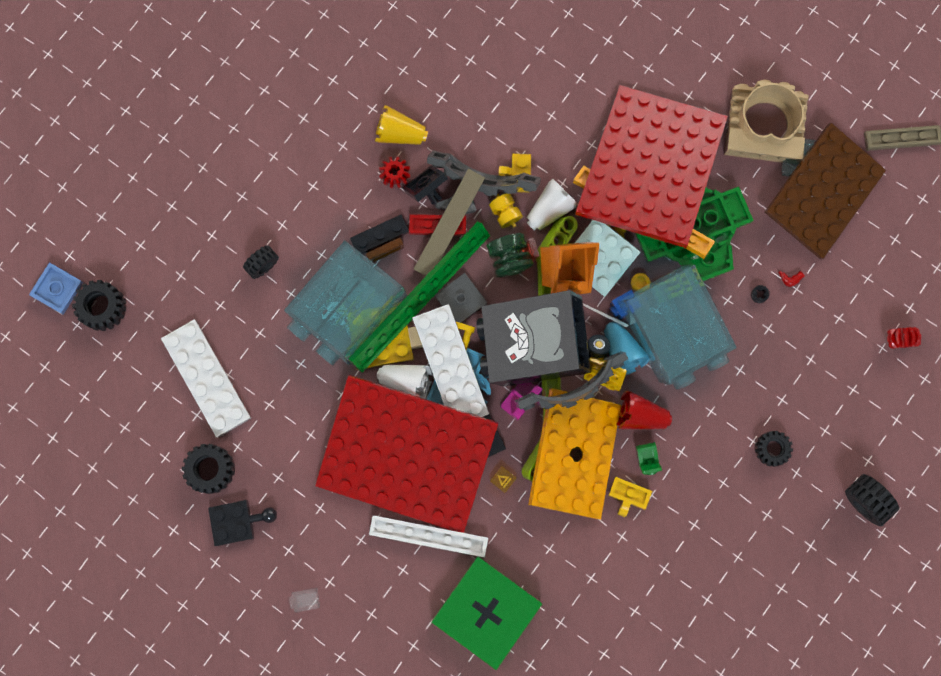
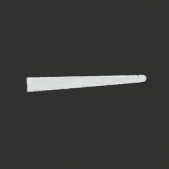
[583,303,629,327]

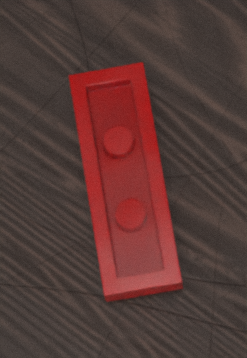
[409,214,466,236]

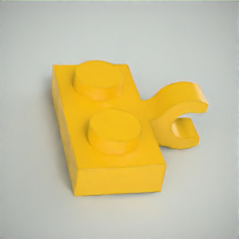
[498,154,531,193]
[608,477,652,517]

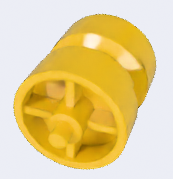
[489,193,523,229]

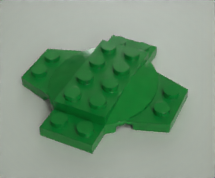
[635,186,754,284]

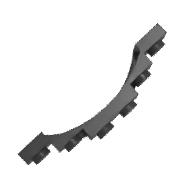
[427,150,541,196]
[514,351,628,411]

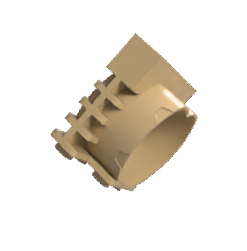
[724,80,809,165]

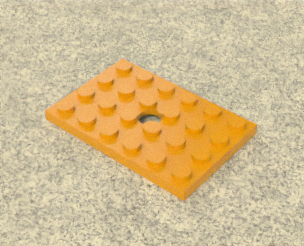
[528,388,621,520]

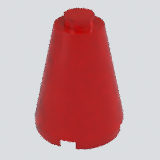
[616,391,672,429]

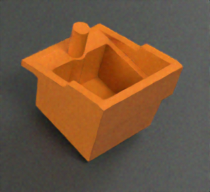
[540,242,599,294]

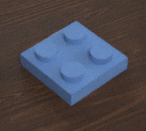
[29,262,84,315]

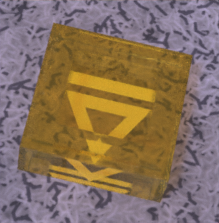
[490,466,517,493]

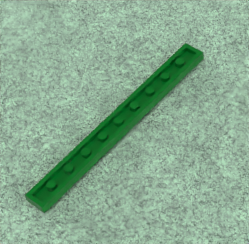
[348,221,490,373]

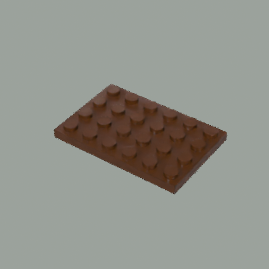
[764,123,886,259]

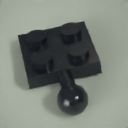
[208,500,277,546]

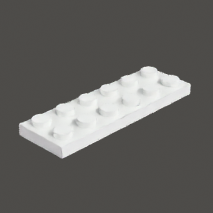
[412,304,489,417]
[161,319,251,438]

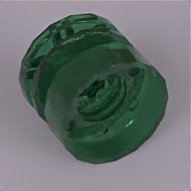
[486,233,534,278]

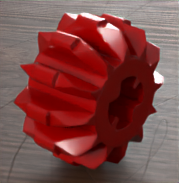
[379,156,411,189]
[887,327,921,349]

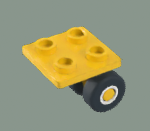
[584,335,627,391]

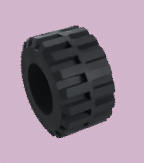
[72,280,127,331]
[182,444,235,494]
[845,474,900,527]

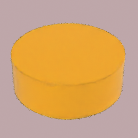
[630,273,650,293]

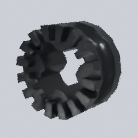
[751,285,770,304]

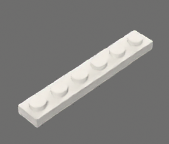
[369,516,488,557]

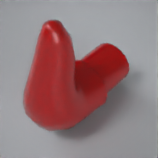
[778,271,805,287]

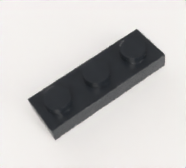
[350,214,409,256]

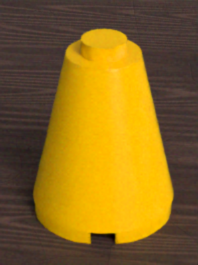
[375,105,428,145]

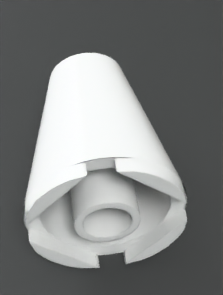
[527,179,578,231]
[377,365,432,399]

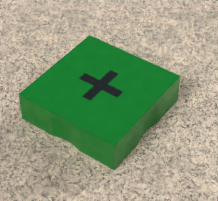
[431,556,543,670]

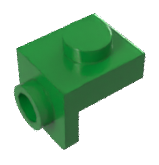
[636,442,662,475]

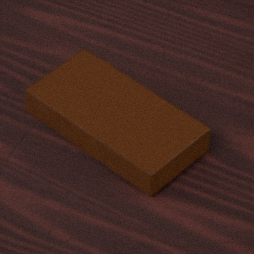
[366,238,404,264]

